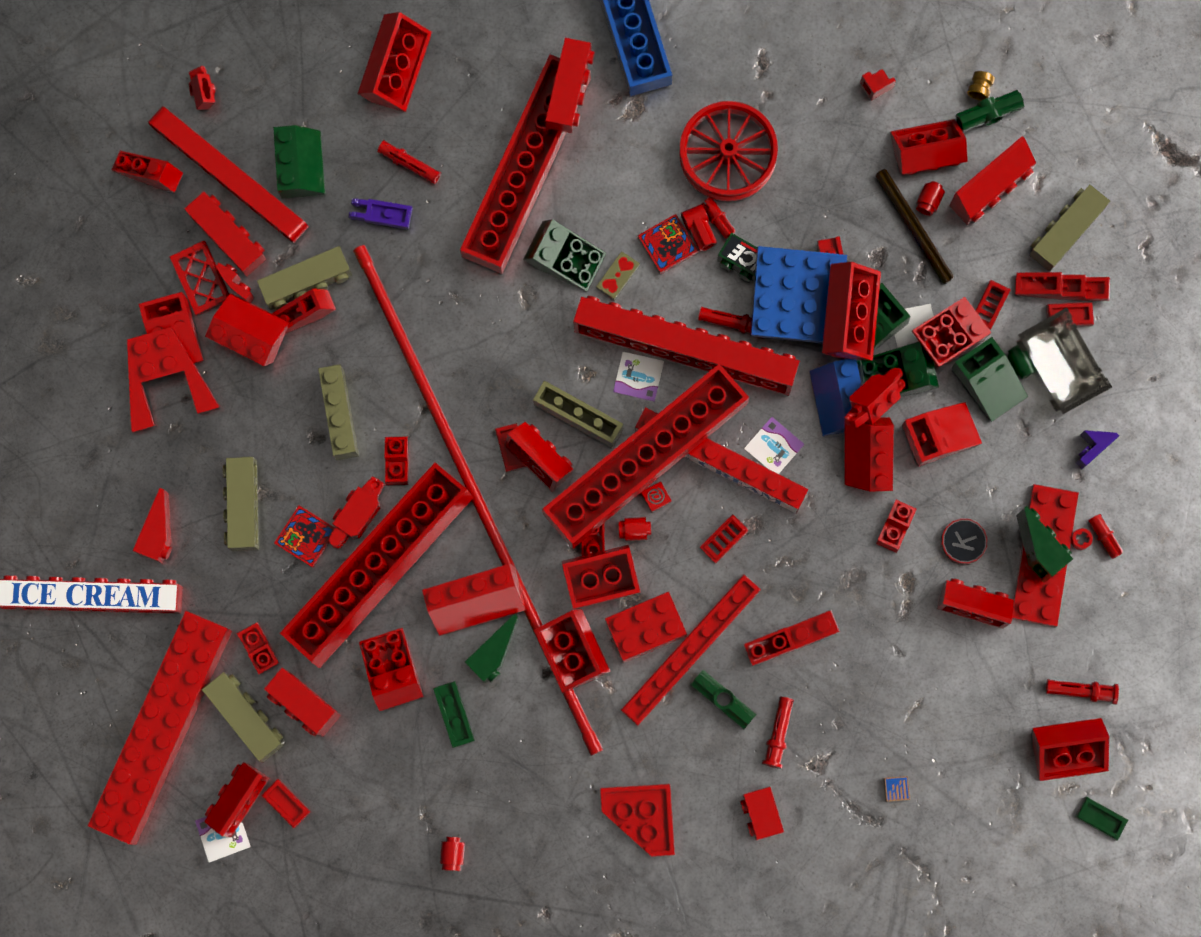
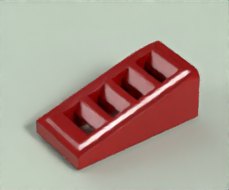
[975,280,1011,330]
[700,514,749,564]

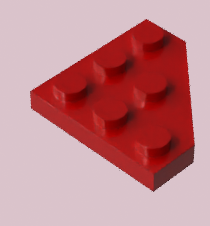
[600,784,675,856]

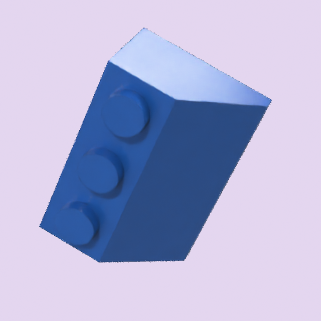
[809,359,862,437]

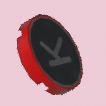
[941,519,987,564]

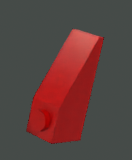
[272,288,336,334]
[133,488,172,564]

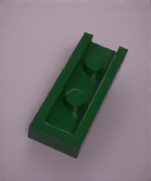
[433,681,475,748]

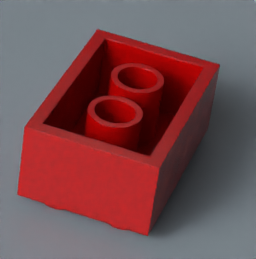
[562,545,640,609]
[605,591,687,663]
[264,667,341,737]

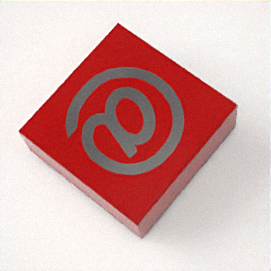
[641,481,672,512]

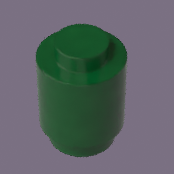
[1007,344,1038,380]

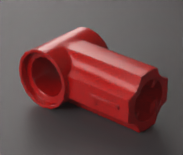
[681,204,717,251]

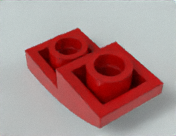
[216,262,254,303]
[384,436,409,486]
[876,500,917,553]
[237,621,279,674]

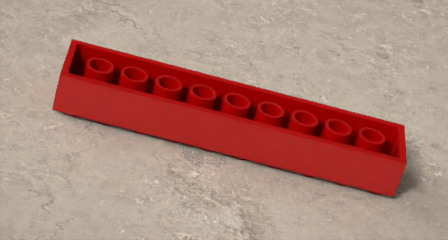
[460,54,591,274]
[573,296,800,396]
[542,364,749,549]
[280,462,474,669]
[88,611,232,845]

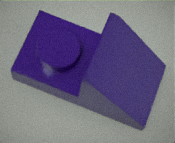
[1076,430,1119,469]

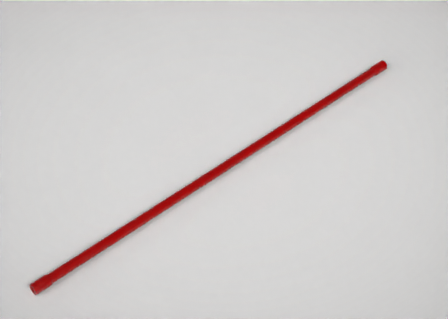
[353,245,603,756]

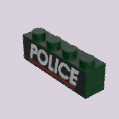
[717,233,757,282]

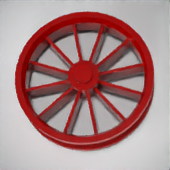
[679,101,778,201]

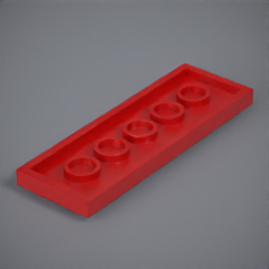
[1012,484,1079,627]

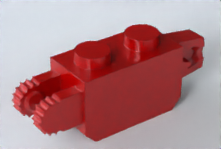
[844,368,905,428]
[329,476,385,549]

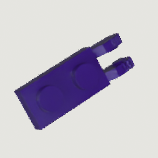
[348,199,413,230]

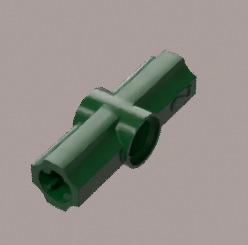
[955,90,1025,133]
[690,670,757,730]

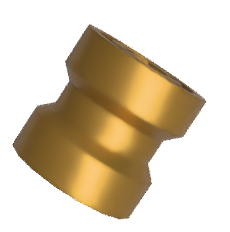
[967,71,995,101]

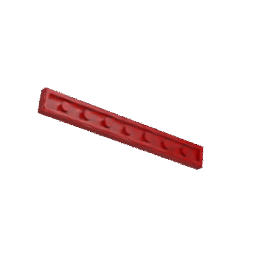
[621,575,761,726]

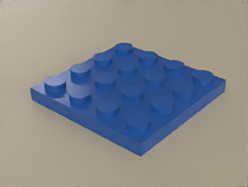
[750,246,847,343]

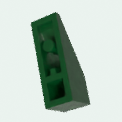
[465,614,519,683]

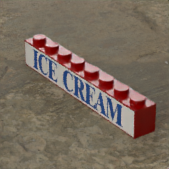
[635,407,809,514]
[0,575,183,614]

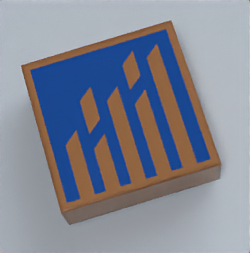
[884,776,910,802]

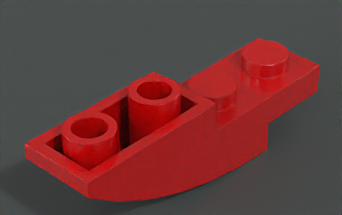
[744,610,840,666]

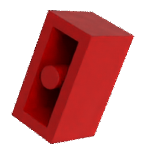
[740,787,784,840]

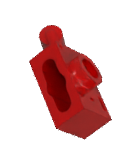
[188,66,215,110]

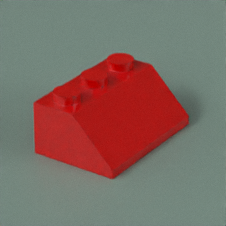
[890,119,968,174]
[205,294,290,366]
[844,417,894,492]
[505,422,574,493]
[937,578,1014,629]
[534,609,611,693]
[1032,718,1110,781]
[204,762,270,837]

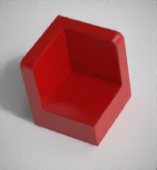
[860,69,896,101]

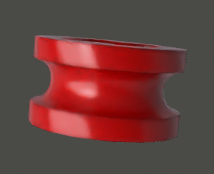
[1071,528,1093,550]

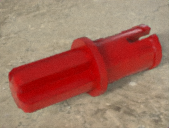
[702,197,735,239]
[1088,514,1123,559]

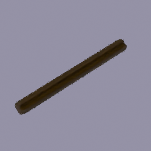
[876,169,954,284]

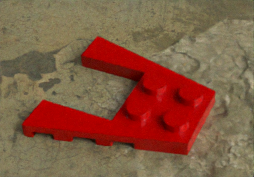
[127,327,220,432]

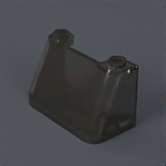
[1016,308,1112,414]

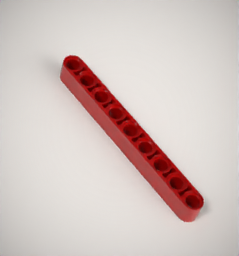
[148,106,309,243]

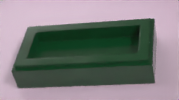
[1075,797,1128,841]

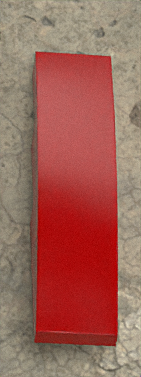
[1015,272,1110,301]

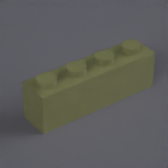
[1029,184,1110,272]
[257,246,352,310]
[318,364,359,461]
[533,380,624,449]
[223,457,259,551]
[202,672,284,763]

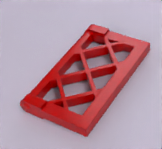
[170,240,229,316]

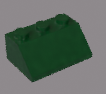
[273,125,326,199]

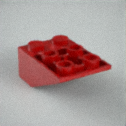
[139,292,204,364]
[912,297,992,368]
[902,402,982,467]
[359,628,423,711]

